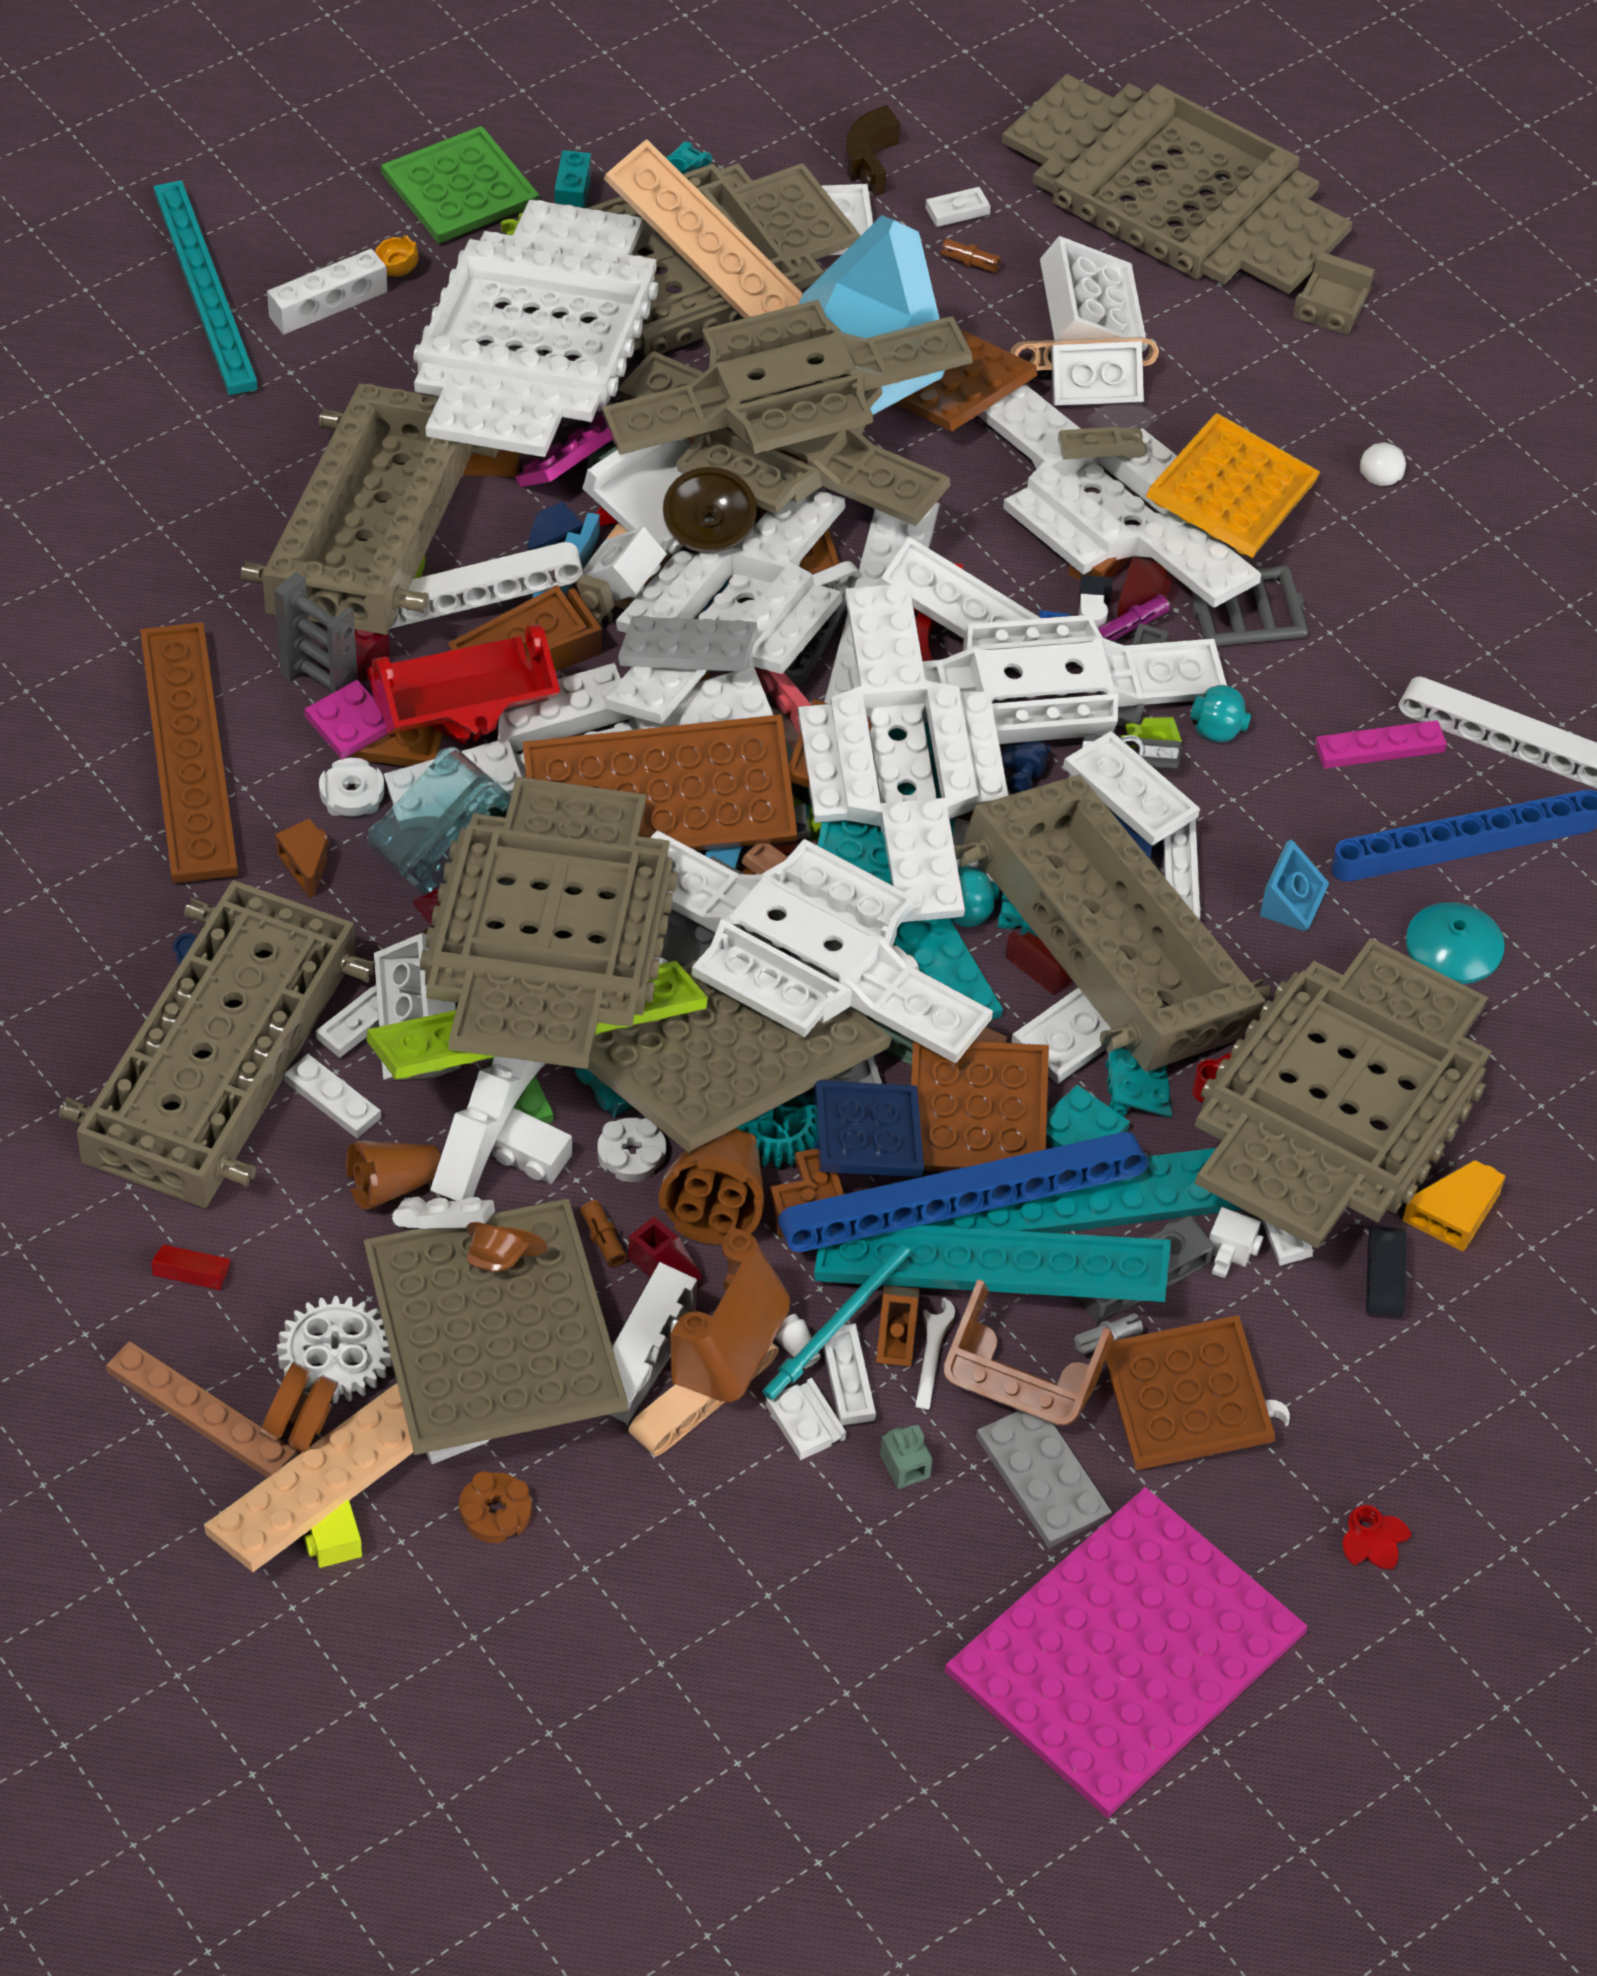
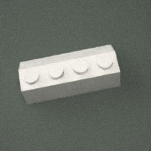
[374,933,460,1081]

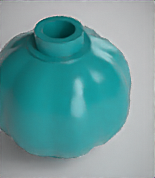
[1190,685,1251,743]
[950,865,999,927]

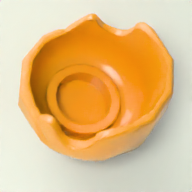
[375,235,419,278]

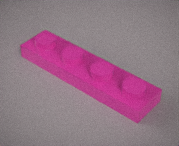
[1315,720,1447,769]

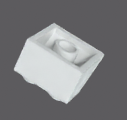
[582,526,667,601]

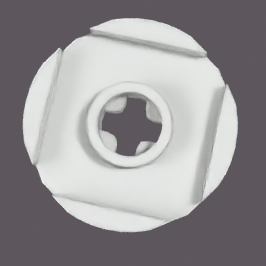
[319,758,384,816]
[597,1118,666,1182]

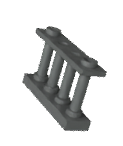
[274,572,358,694]

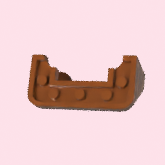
[670,1227,790,1402]

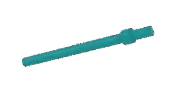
[762,1244,911,1401]

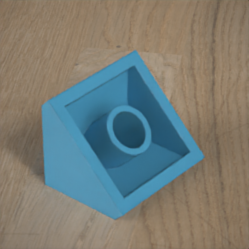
[1260,840,1329,931]

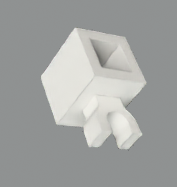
[1209,1207,1263,1278]

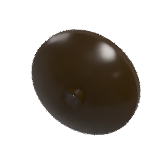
[663,467,756,553]

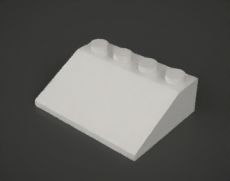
[1040,236,1148,351]

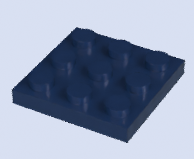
[814,1080,924,1177]

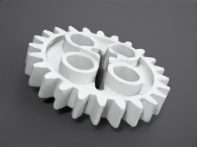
[277,1296,392,1403]

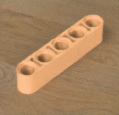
[1010,336,1159,371]
[628,1343,779,1456]

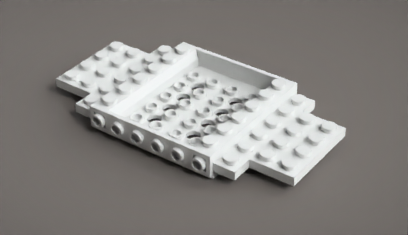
[413,199,658,457]

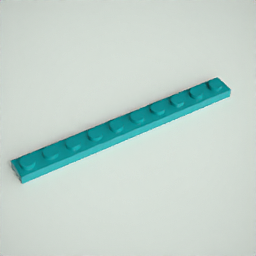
[153,180,258,396]

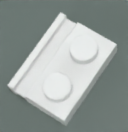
[766,1378,846,1460]

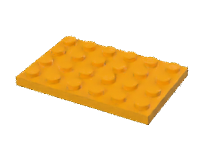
[1145,413,1320,558]

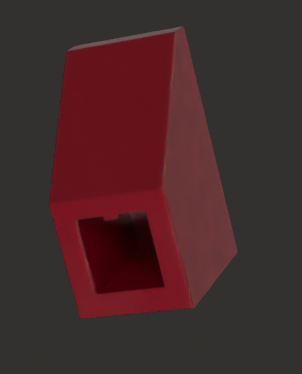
[628,1216,703,1285]

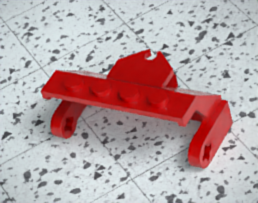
[367,624,560,744]

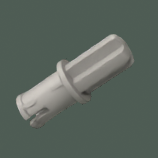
[1074,1313,1143,1355]

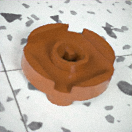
[459,1471,532,1543]

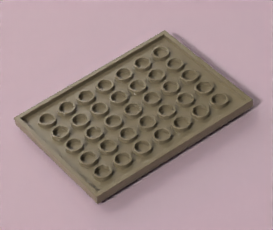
[588,932,892,1153]
[363,1198,629,1455]

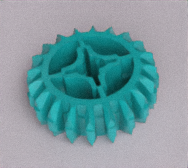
[737,1092,817,1169]

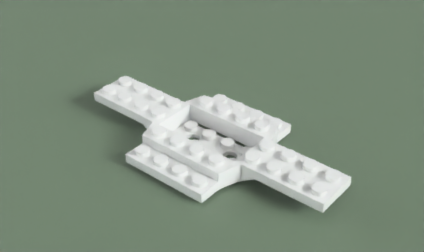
[977,384,1261,608]
[605,491,846,724]
[798,583,1008,922]
[384,663,773,830]
[651,830,993,1063]

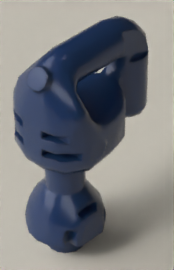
[1001,741,1051,794]

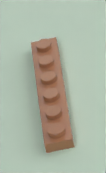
[106,1341,297,1478]

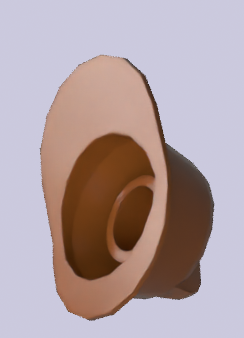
[466,1222,547,1272]

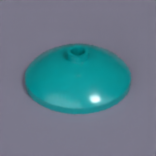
[1406,902,1505,984]

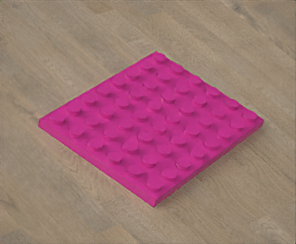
[944,1487,1308,1818]

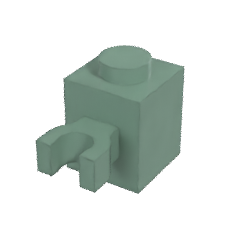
[880,1425,933,1489]

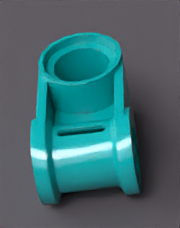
[666,141,712,174]

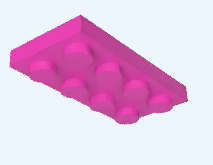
[514,413,613,487]

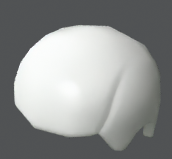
[1360,442,1406,487]

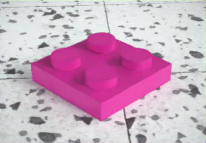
[304,680,388,760]

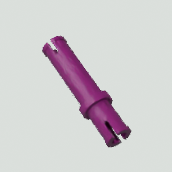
[1098,594,1170,641]

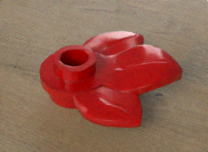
[1342,1505,1412,1569]

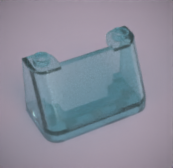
[367,747,511,895]

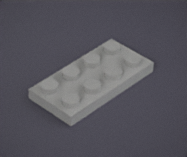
[618,616,758,672]
[976,1411,1112,1548]

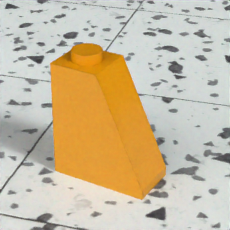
[1402,1160,1505,1252]

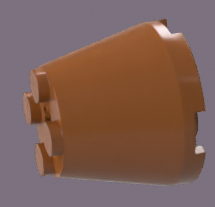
[659,1128,764,1245]

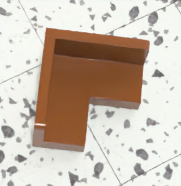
[548,588,602,672]
[770,1148,844,1238]

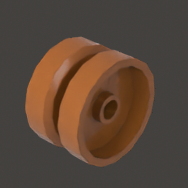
[259,1361,339,1453]

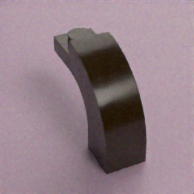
[845,105,901,196]

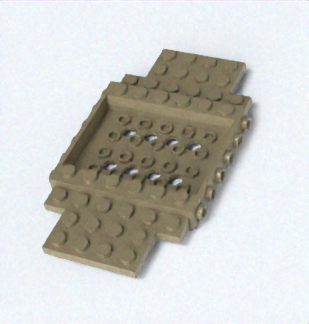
[1002,74,1353,294]
[523,163,860,359]
[420,777,678,1069]
[1194,938,1492,1249]

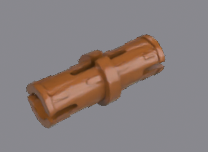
[940,238,1001,274]
[580,1200,628,1268]

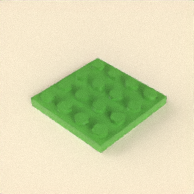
[381,126,540,244]

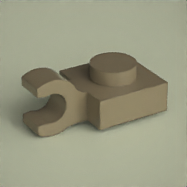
[576,574,615,630]

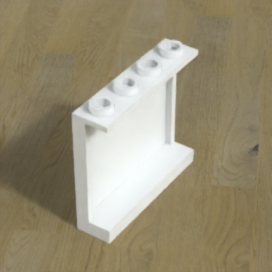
[582,438,714,557]

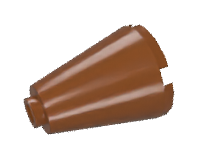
[346,1140,442,1210]

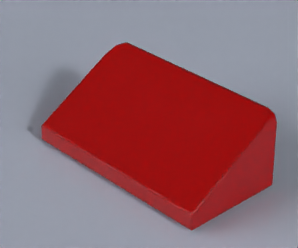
[151,1244,231,1290]

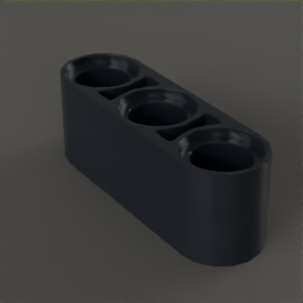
[1366,1226,1406,1318]

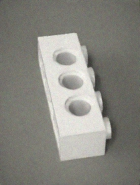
[267,249,387,335]

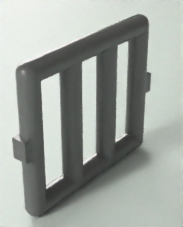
[1190,566,1309,646]

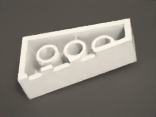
[609,1262,697,1423]

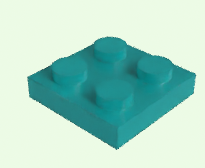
[1046,1085,1130,1147]

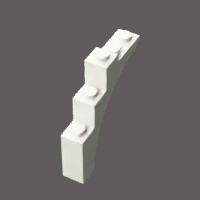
[430,1056,546,1201]

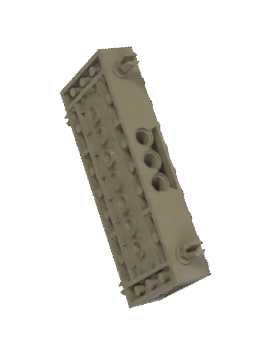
[241,383,500,635]
[954,775,1270,1072]
[58,880,375,1209]

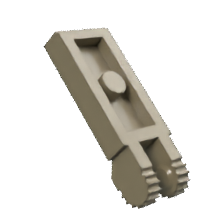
[1058,427,1147,459]

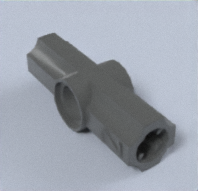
[1082,734,1181,770]

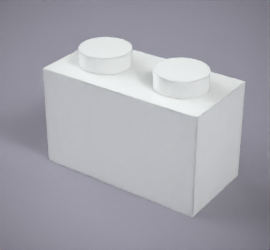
[492,1108,572,1184]

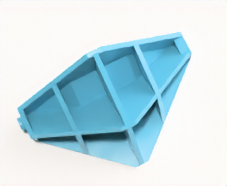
[798,215,945,414]

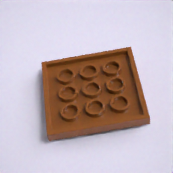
[894,329,1038,432]
[911,1040,1049,1172]
[1105,1315,1275,1471]

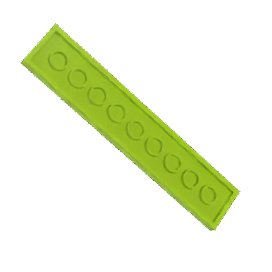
[366,961,708,1080]

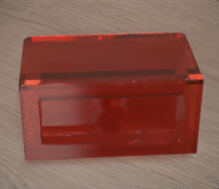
[1005,931,1072,995]

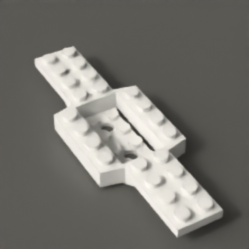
[848,615,1227,744]

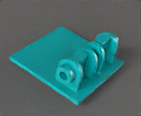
[1105,1048,1172,1118]

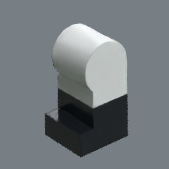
[1079,575,1113,628]

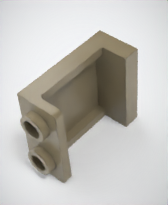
[1293,252,1375,335]

